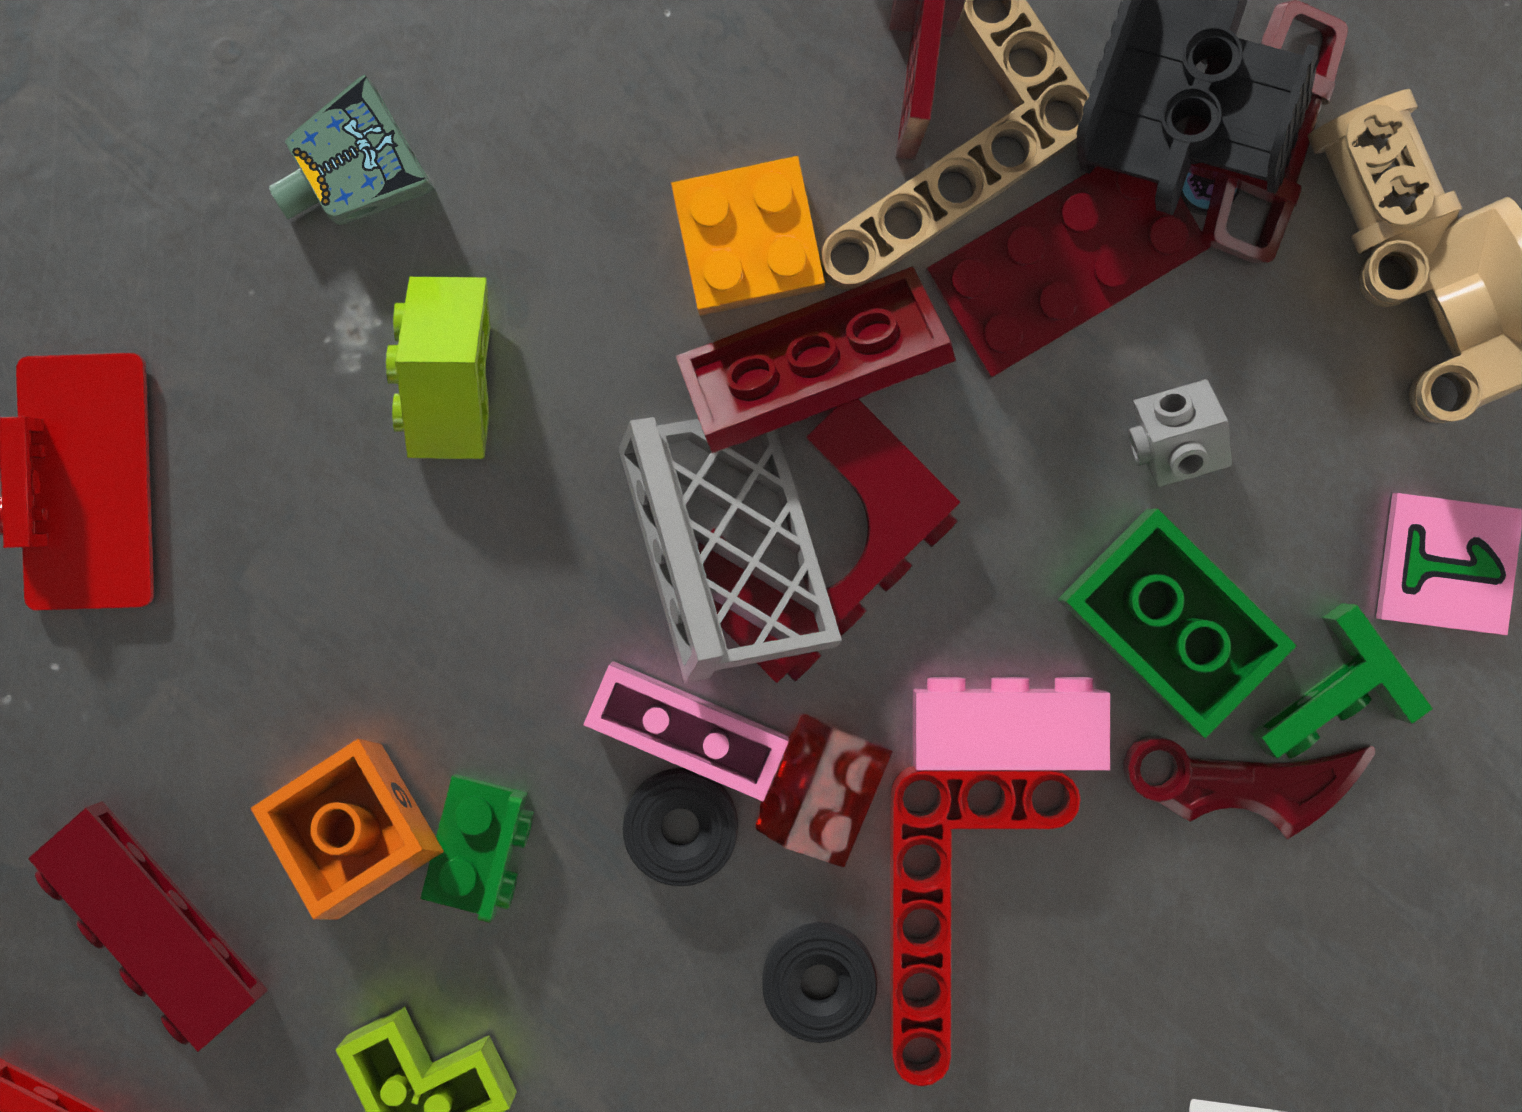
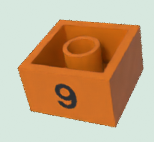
[250,738,444,920]

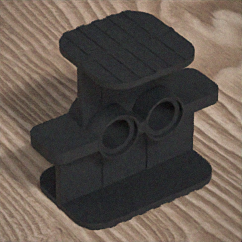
[1076,0,1318,215]

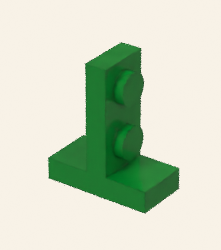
[1250,603,1433,759]

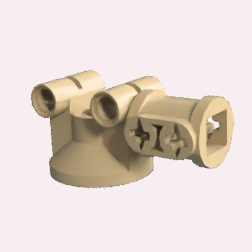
[1307,88,1522,424]

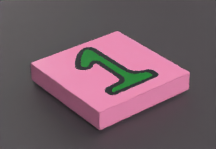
[1376,493,1522,635]

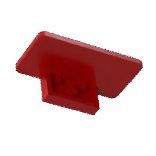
[0,353,154,611]

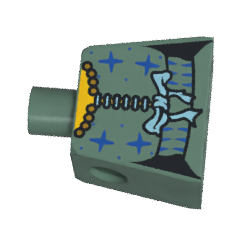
[269,74,435,225]

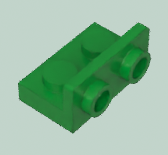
[420,774,534,923]

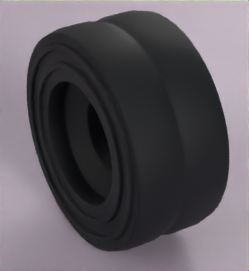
[622,768,738,887]
[762,922,878,1043]

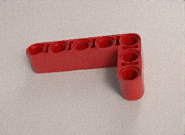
[890,766,1081,1086]

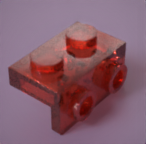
[756,714,893,868]

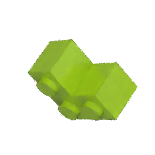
[386,277,491,459]
[335,1006,517,1112]

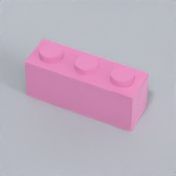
[583,661,789,801]
[913,677,1110,770]

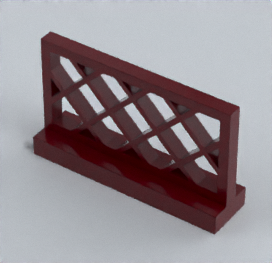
[889,0,966,160]

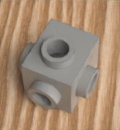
[1128,379,1232,487]

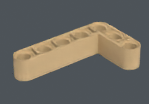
[820,0,1089,290]

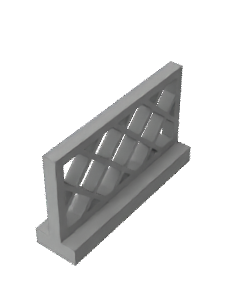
[618,417,842,684]

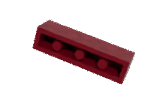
[28,801,268,1052]

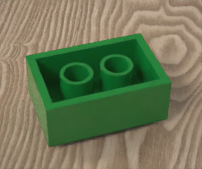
[1057,508,1297,739]

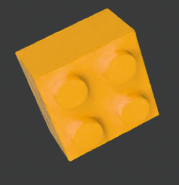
[671,156,825,316]

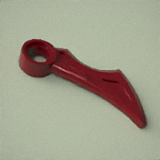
[1123,735,1375,839]

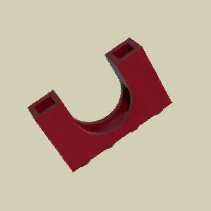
[697,398,961,683]

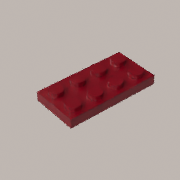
[925,166,1211,379]
[676,266,956,453]

